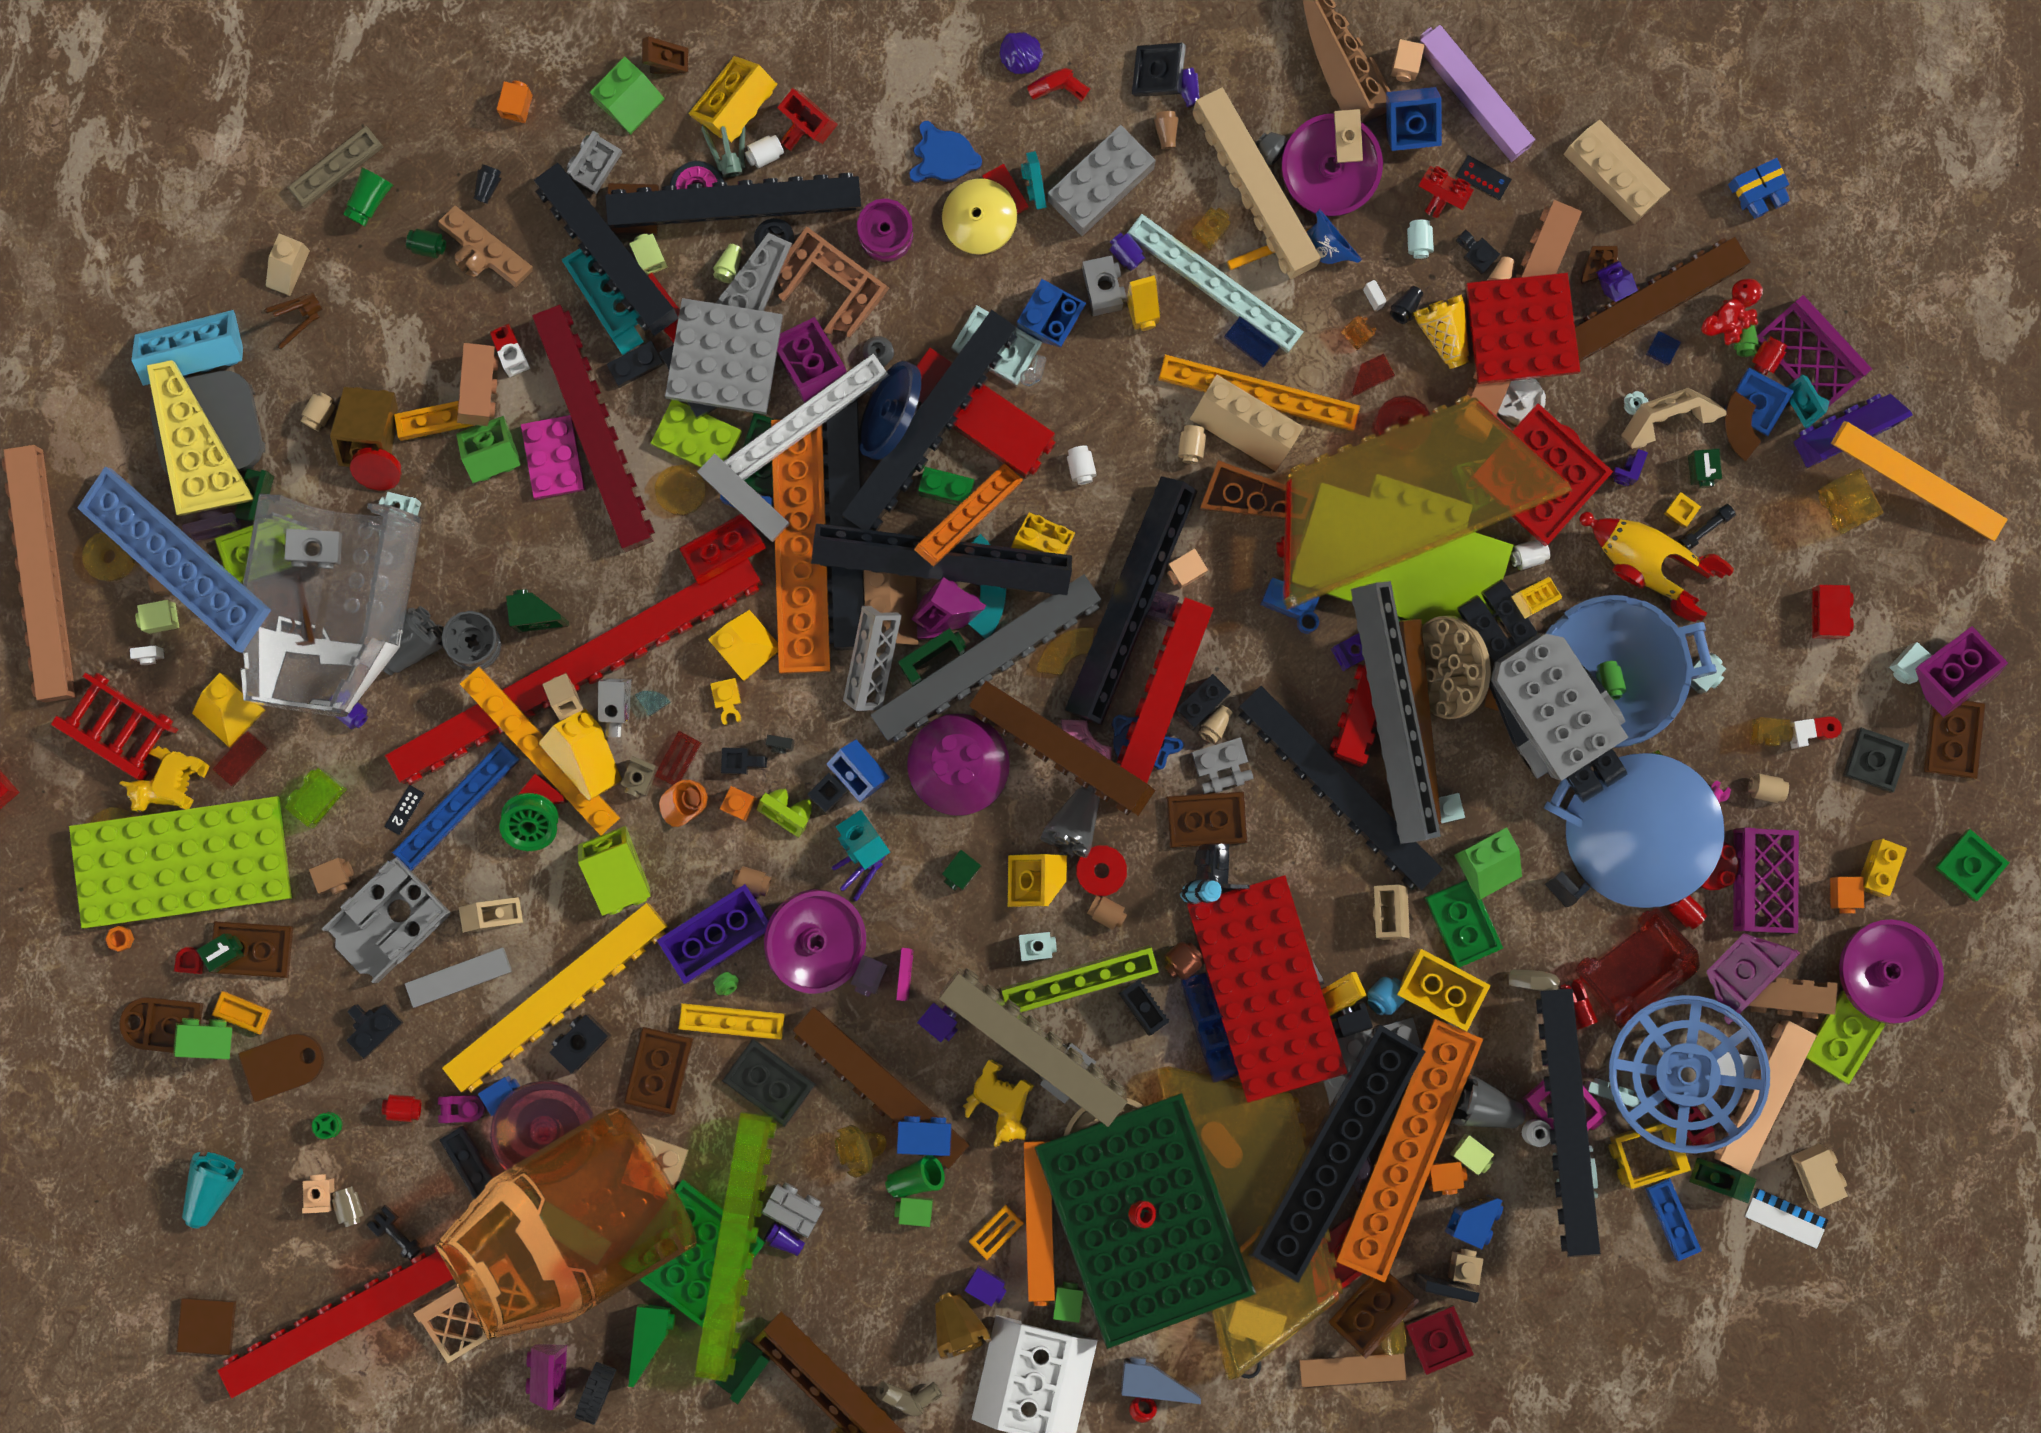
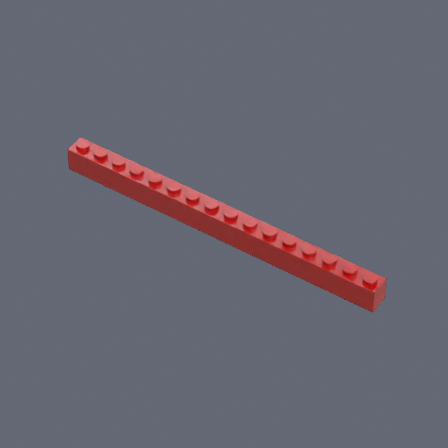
[385,558,763,785]

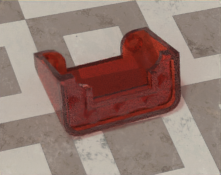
[1575,907,1700,1029]

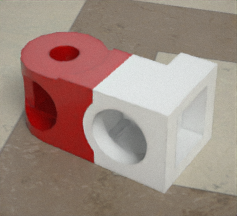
[490,323,530,378]
[1787,716,1842,749]

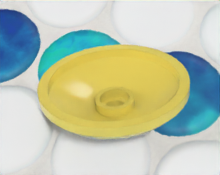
[942,179,1017,255]

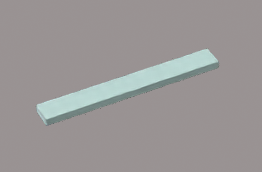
[1127,214,1304,353]

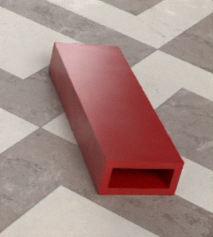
[917,348,1056,479]

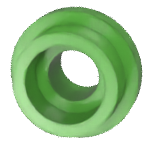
[713,972,739,996]

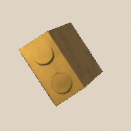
[330,387,398,467]

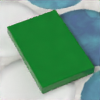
[1424,880,1504,968]

